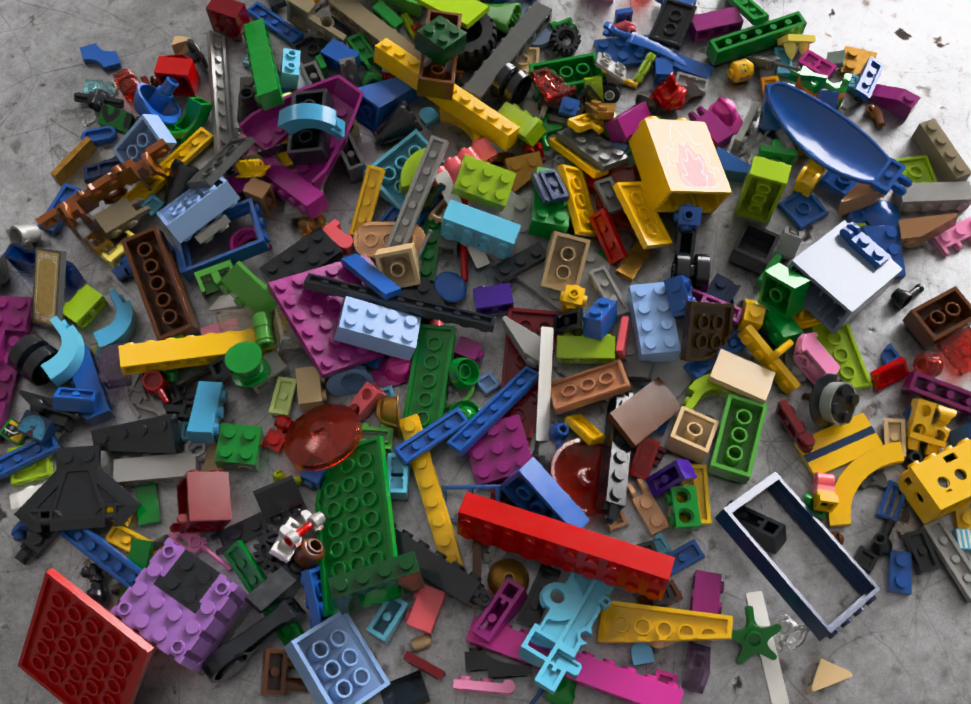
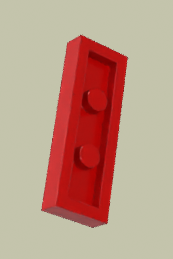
[589,208,628,266]

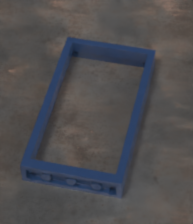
[715,471,881,641]

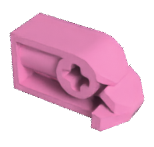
[793,332,841,385]

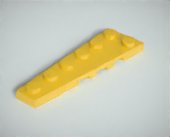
[597,601,733,644]

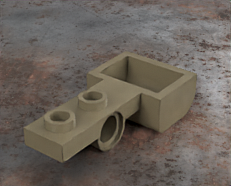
[287,0,347,45]

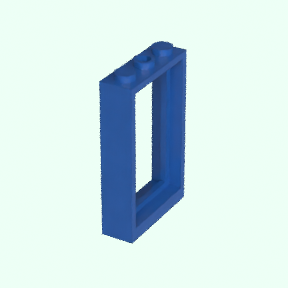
[171,197,271,282]

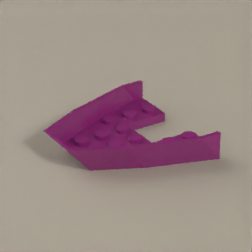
[239,75,364,191]

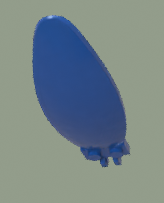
[766,81,913,196]

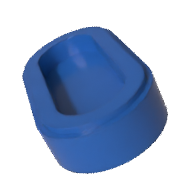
[81,126,118,146]

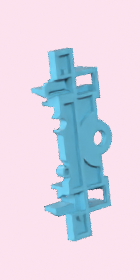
[518,572,626,695]

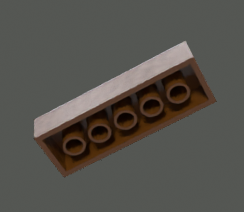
[416,9,462,100]
[121,226,201,341]

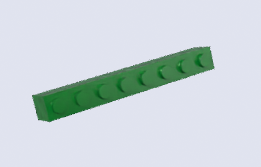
[243,18,285,111]

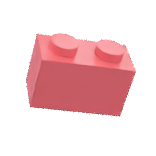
[404,584,447,636]

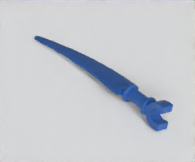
[602,21,687,67]

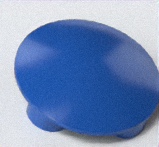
[864,200,901,226]

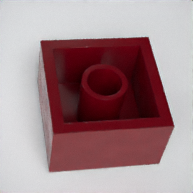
[206,0,250,41]

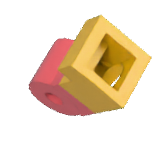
[812,472,839,513]

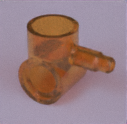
[298,214,327,239]

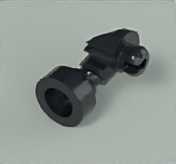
[81,563,108,603]

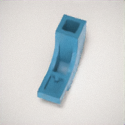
[278,103,345,140]
[93,289,136,356]

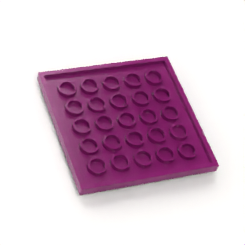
[267,254,402,378]

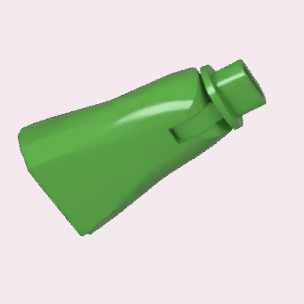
[483,3,522,34]

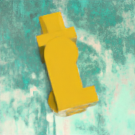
[906,398,957,455]

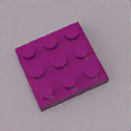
[467,414,532,485]

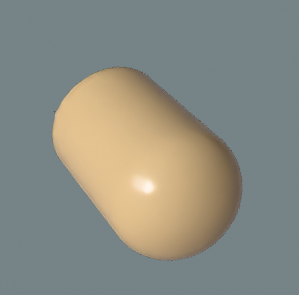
[407,634,432,652]

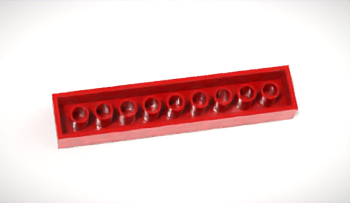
[457,492,675,601]

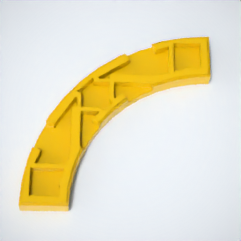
[828,442,904,528]

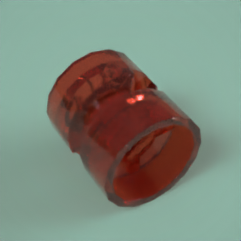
[114,69,141,102]

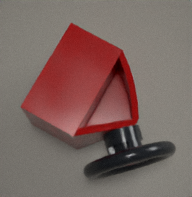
[154,39,208,97]

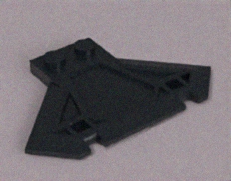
[14,445,142,533]

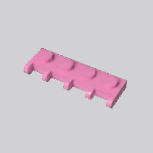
[930,217,971,257]

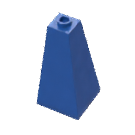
[355,77,419,132]

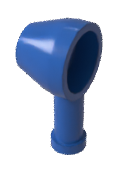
[549,422,569,460]

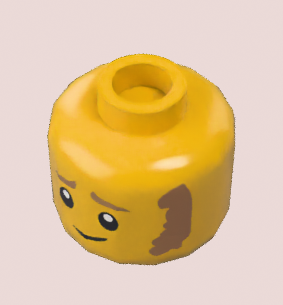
[727,59,754,83]

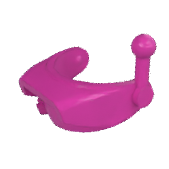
[229,226,272,250]

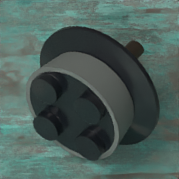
[802,373,860,428]

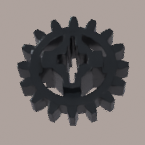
[253,526,295,573]

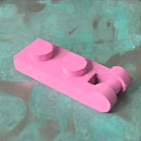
[453,676,515,696]

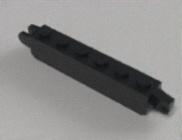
[596,388,633,525]
[394,523,494,608]

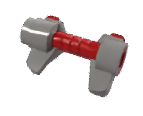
[278,510,326,549]

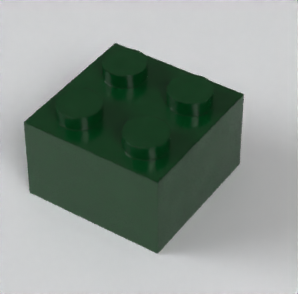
[415,15,467,66]

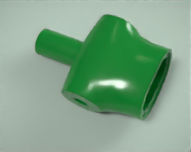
[545,677,577,704]

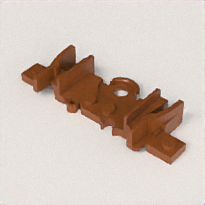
[35,138,171,238]

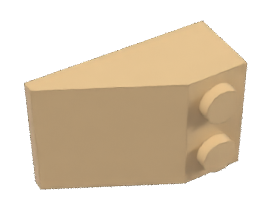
[540,231,591,291]

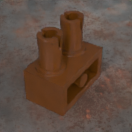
[260,648,306,696]

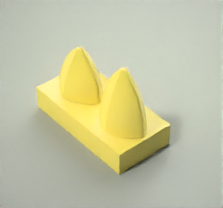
[777,34,816,60]

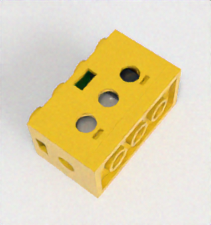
[896,438,971,525]

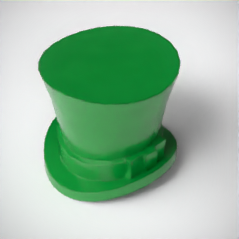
[225,341,271,388]

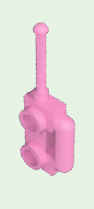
[168,522,232,571]

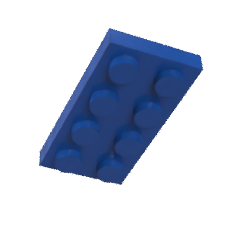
[593,35,665,68]

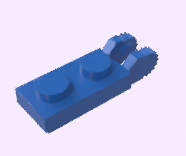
[839,222,891,269]

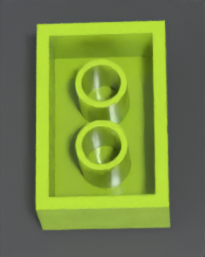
[451,154,517,212]

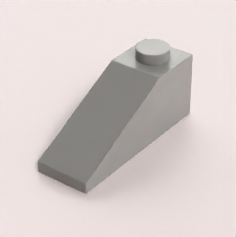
[502,315,541,369]

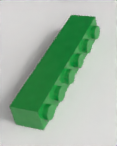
[706,11,807,66]

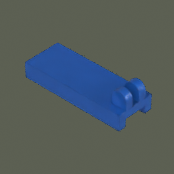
[672,50,714,80]

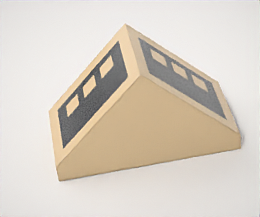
[806,658,853,694]

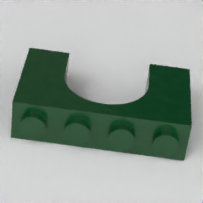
[328,551,425,614]

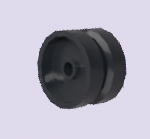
[491,63,532,105]

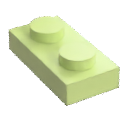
[269,376,297,417]

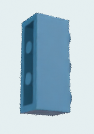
[187,381,228,443]

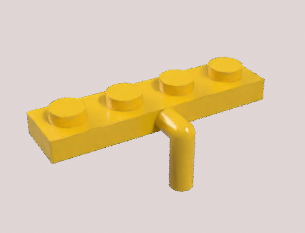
[737,324,801,395]

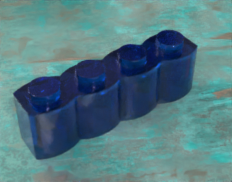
[3,243,83,288]

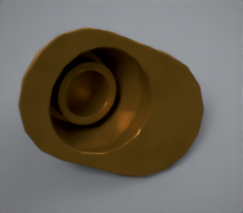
[376,392,400,438]

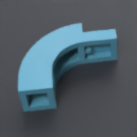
[41,316,85,387]

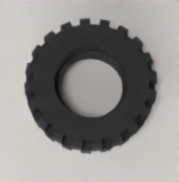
[456,13,497,72]

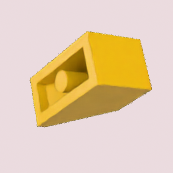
[737,298,766,332]

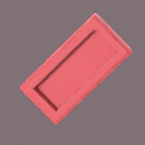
[615,316,631,359]

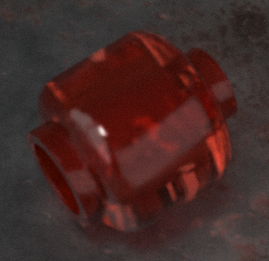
[913,352,944,378]

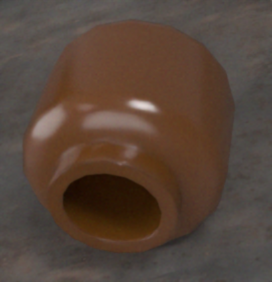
[293,538,325,569]

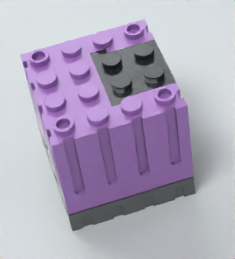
[110,537,253,676]

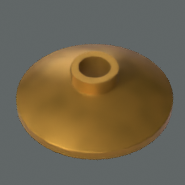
[488,558,529,596]

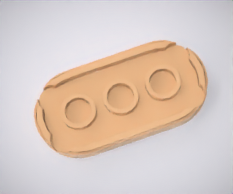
[353,222,426,259]

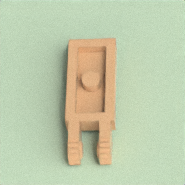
[627,478,670,537]

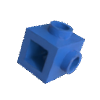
[673,204,702,232]

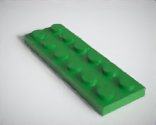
[400,324,457,437]

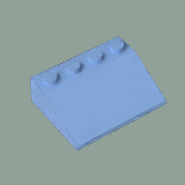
[156,176,240,243]
[283,611,390,704]

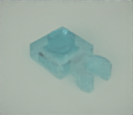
[83,79,116,96]

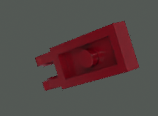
[775,399,815,453]

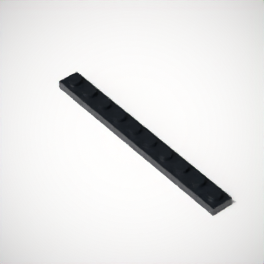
[303,273,496,333]

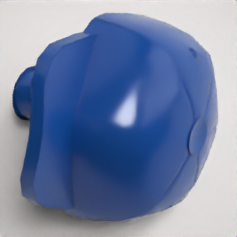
[134,77,181,126]

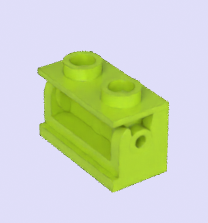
[63,284,109,331]

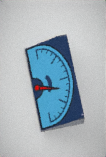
[16,409,58,444]

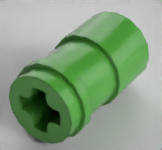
[252,312,275,349]

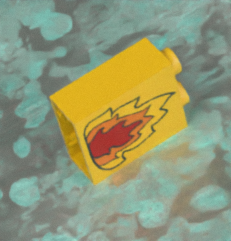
[628,116,732,213]

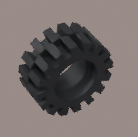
[549,23,581,57]

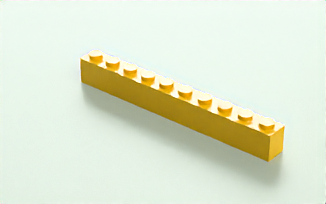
[374,38,520,151]

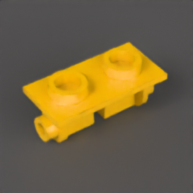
[235,158,271,179]

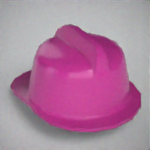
[708,97,743,134]
[372,356,413,387]

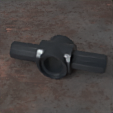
[74,89,124,112]

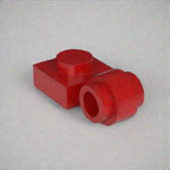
[261,415,294,455]

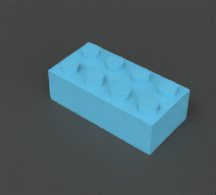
[440,199,521,259]

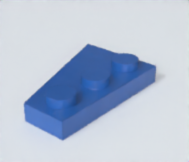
[860,225,906,279]
[300,565,328,629]

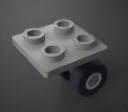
[595,52,627,103]

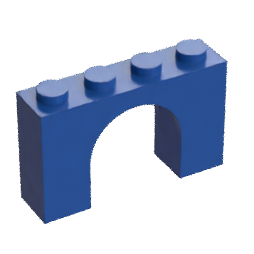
[758,85,839,134]

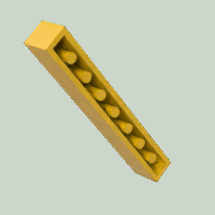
[118,326,282,375]

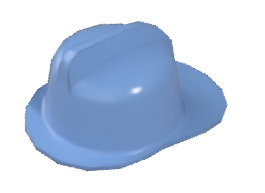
[326,365,373,396]

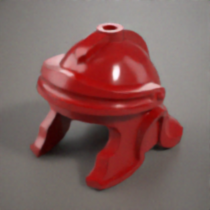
[649,72,687,111]

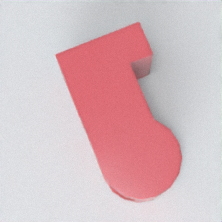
[323,219,354,255]
[348,382,387,421]

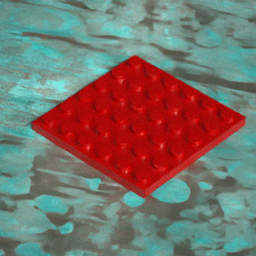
[18,568,154,704]

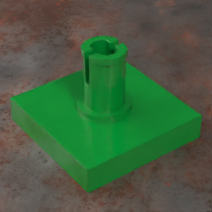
[757,140,797,167]

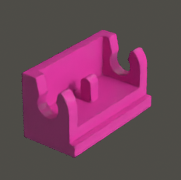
[797,49,837,80]

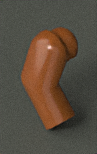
[865,104,886,128]

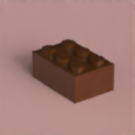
[902,286,971,350]

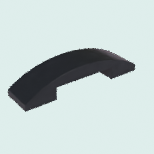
[161,355,233,409]

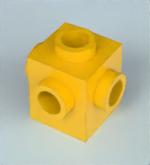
[559,285,588,312]

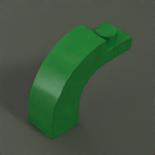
[165,97,213,145]

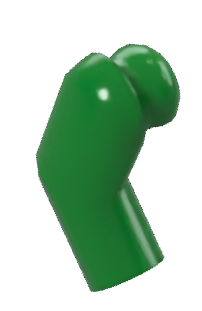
[160,369,179,382]

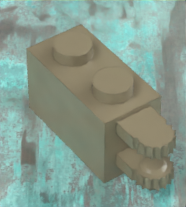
[94,196,151,239]

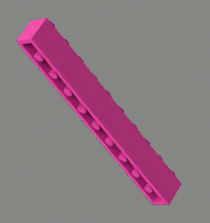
[465,614,684,704]

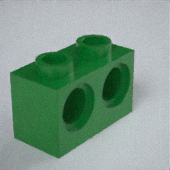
[665,485,702,533]

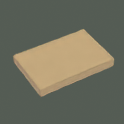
[708,349,776,403]

